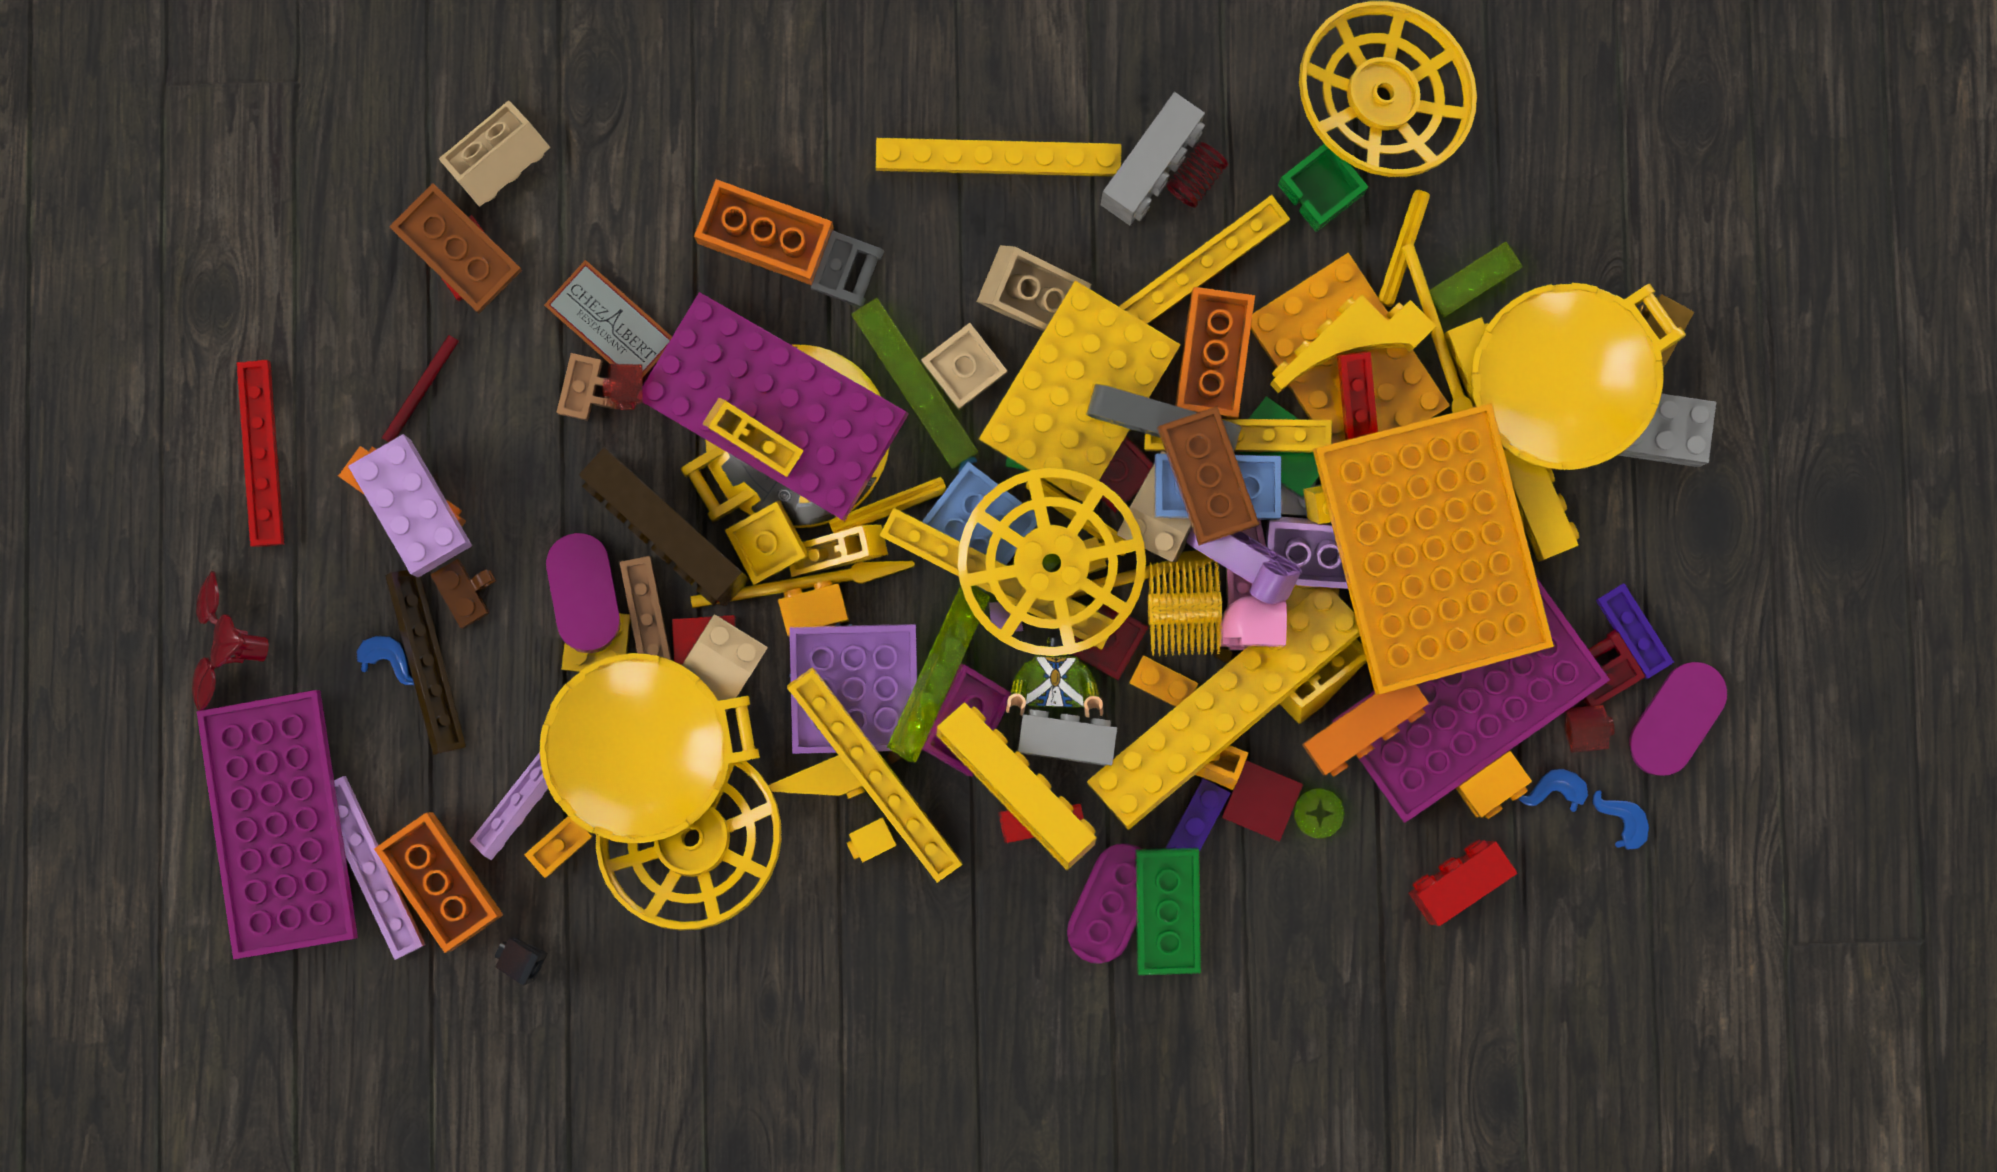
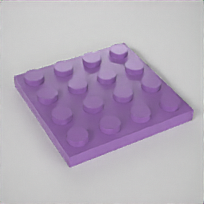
[790,624,918,754]

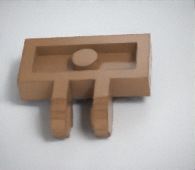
[556,353,622,421]

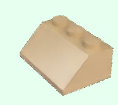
[439,100,550,207]

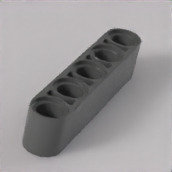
[1086,384,1242,452]

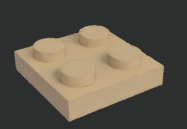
[921,323,1008,410]

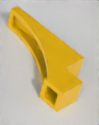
[1270,295,1436,393]

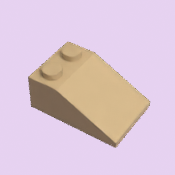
[977,245,1091,331]
[1117,451,1192,562]
[682,614,768,713]

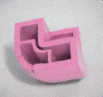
[1220,596,1287,648]

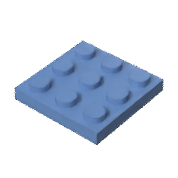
[922,462,1037,592]

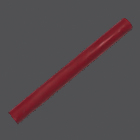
[382,335,459,442]

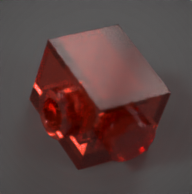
[603,364,643,410]
[1564,705,1615,753]

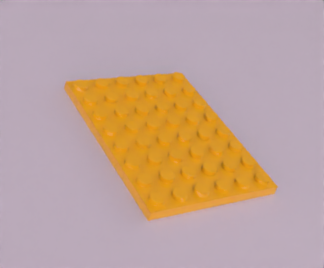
[1313,403,1554,694]

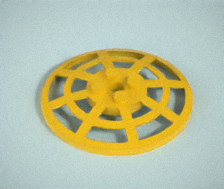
[1299,1,1477,177]
[958,468,1146,656]
[596,760,781,931]

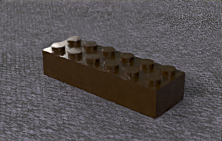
[579,447,750,607]

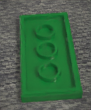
[1135,847,1201,975]

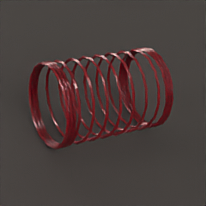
[1166,142,1228,208]

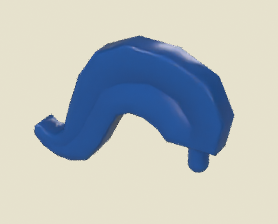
[357,636,414,685]
[1518,769,1588,812]
[1593,791,1649,850]

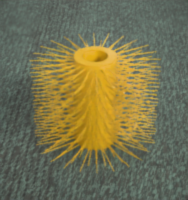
[1148,561,1222,656]

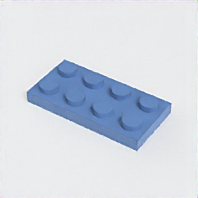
[1155,454,1281,520]

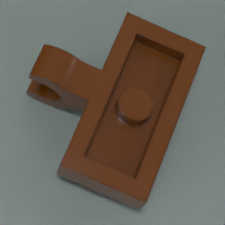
[430,559,496,629]

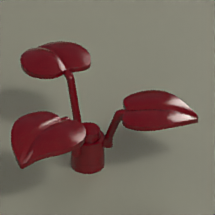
[192,571,269,711]

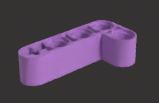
[1186,528,1302,604]

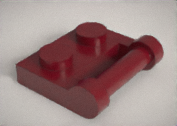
[1584,629,1646,709]

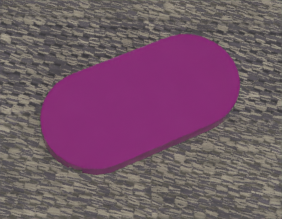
[546,533,621,654]
[1629,662,1727,776]
[1067,844,1141,964]

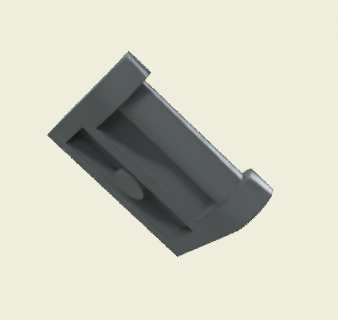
[811,230,884,308]

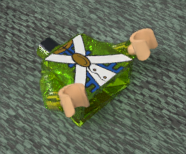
[1006,638,1103,718]

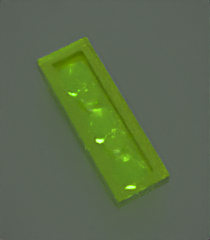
[1429,242,1523,318]

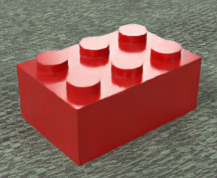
[1408,839,1518,926]

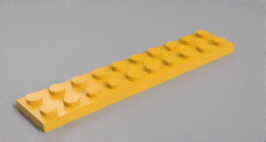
[1087,587,1360,830]

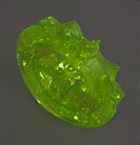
[1294,788,1345,838]

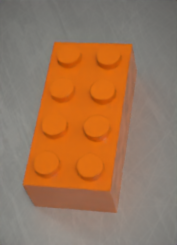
[694,179,834,285]
[1175,287,1255,419]
[374,812,503,953]

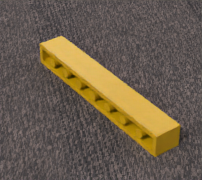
[1444,317,1579,562]

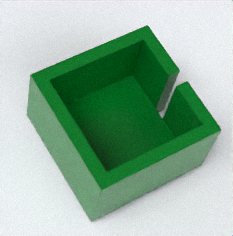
[1278,144,1368,232]

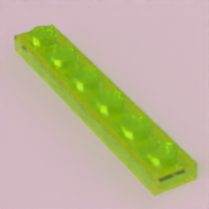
[851,298,978,469]
[887,585,990,762]

